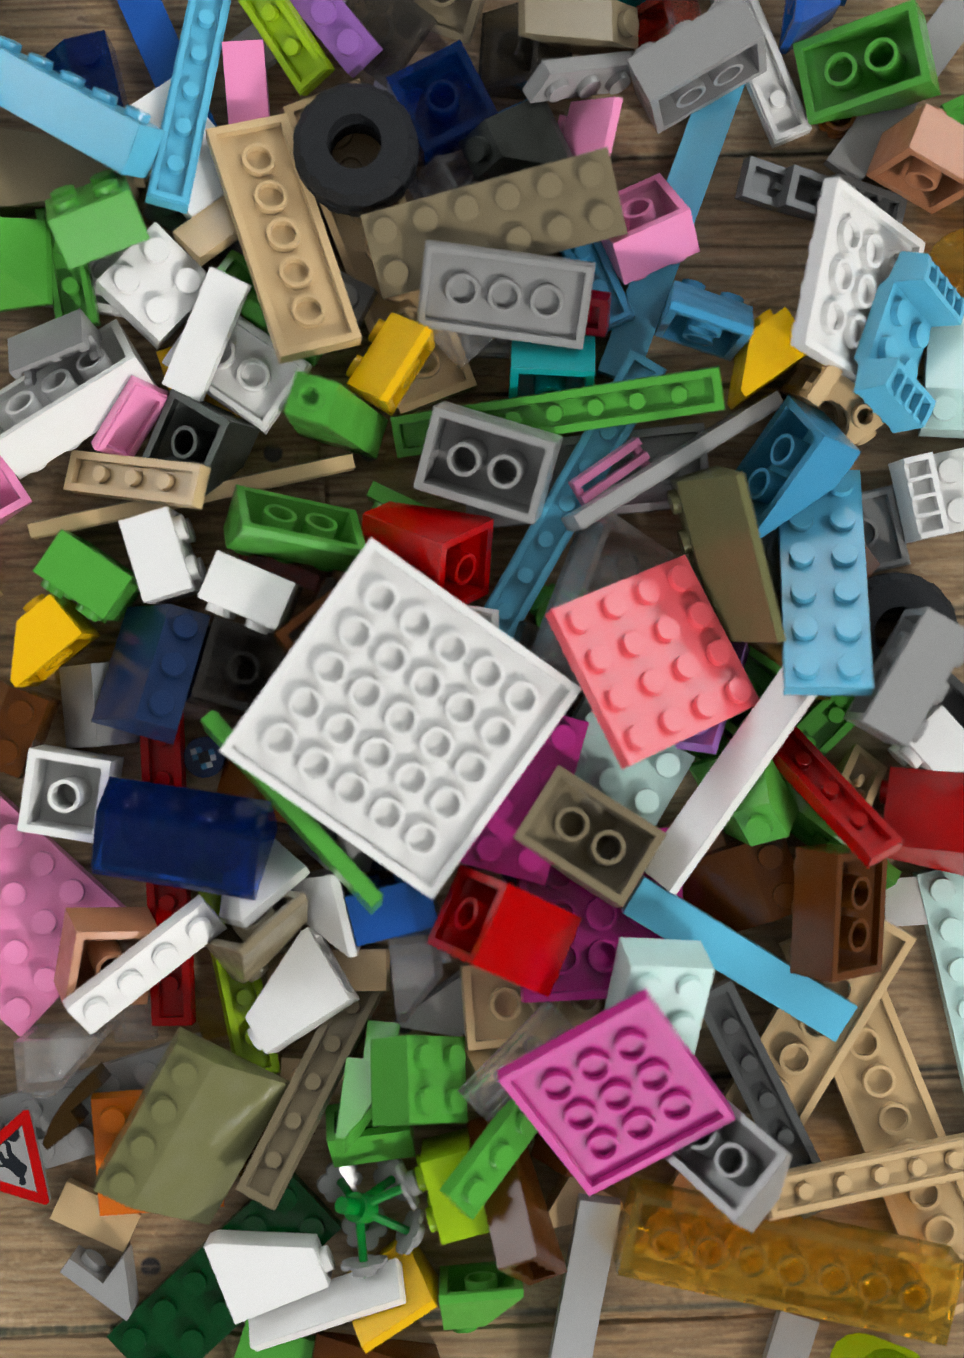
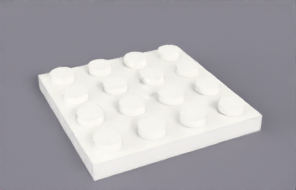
[791,177,926,383]

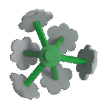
[316,1159,425,1278]

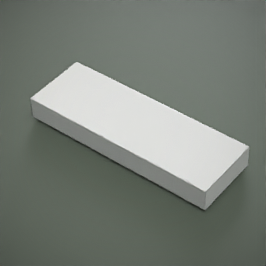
[162,266,252,402]

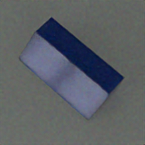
[91,776,278,900]

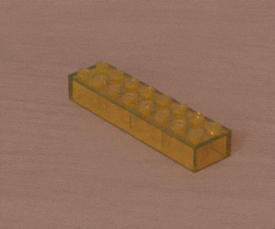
[613,1177,964,1346]

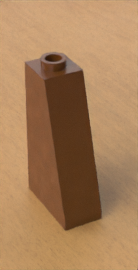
[467,1108,567,1285]

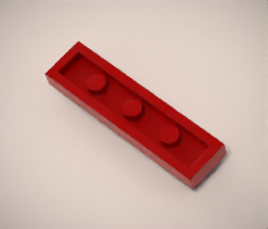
[772,726,904,868]

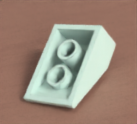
[918,316,964,439]

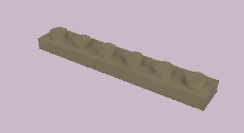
[235,980,391,1210]

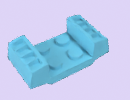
[854,251,964,433]

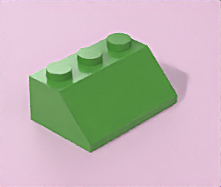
[223,485,366,572]

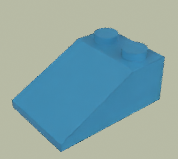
[654,279,754,361]
[736,395,861,538]

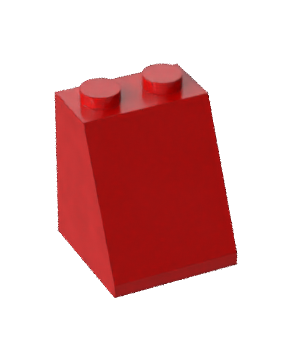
[361,501,494,605]
[879,766,964,876]
[426,865,582,998]

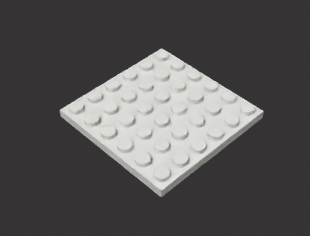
[219,538,582,900]

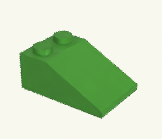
[793,0,941,125]

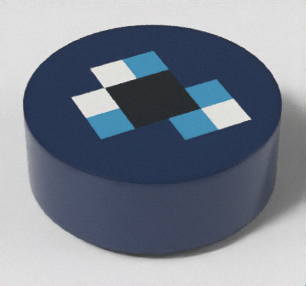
[184,736,227,778]

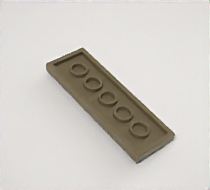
[360,147,628,299]

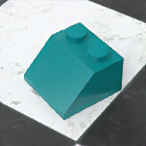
[508,336,595,398]

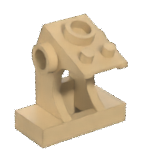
[780,357,885,446]

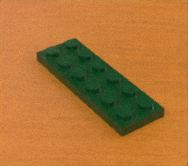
[106,1172,342,1358]

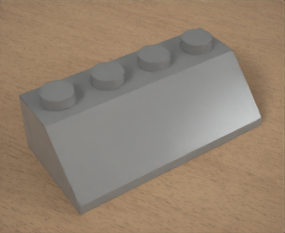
[664,1099,792,1233]

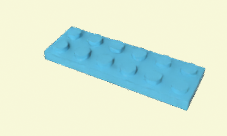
[778,470,874,696]

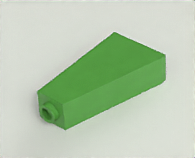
[284,370,388,459]

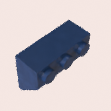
[91,604,211,745]

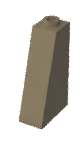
[0,127,149,218]

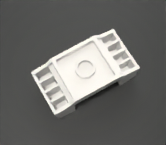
[888,447,964,544]

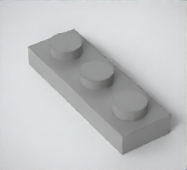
[522,50,634,103]

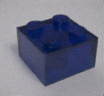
[386,40,498,168]

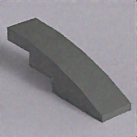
[735,156,907,224]

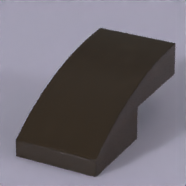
[42,1062,112,1150]

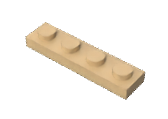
[63,450,211,510]

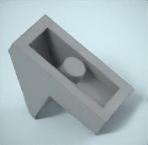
[60,1244,139,1321]

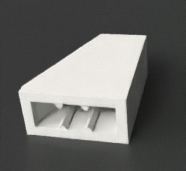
[245,927,360,1054]
[204,1230,335,1325]

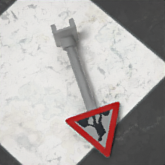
[0,1107,51,1205]

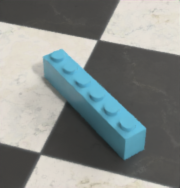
[0,35,165,179]

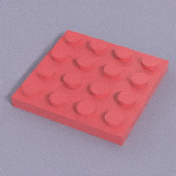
[545,555,759,769]

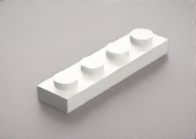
[62,894,227,1035]

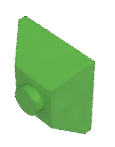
[0,217,53,312]
[689,754,799,846]
[439,1261,524,1333]

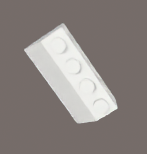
[0,319,157,479]

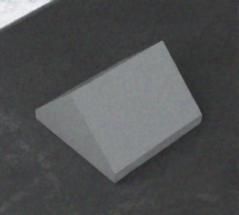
[59,662,140,748]

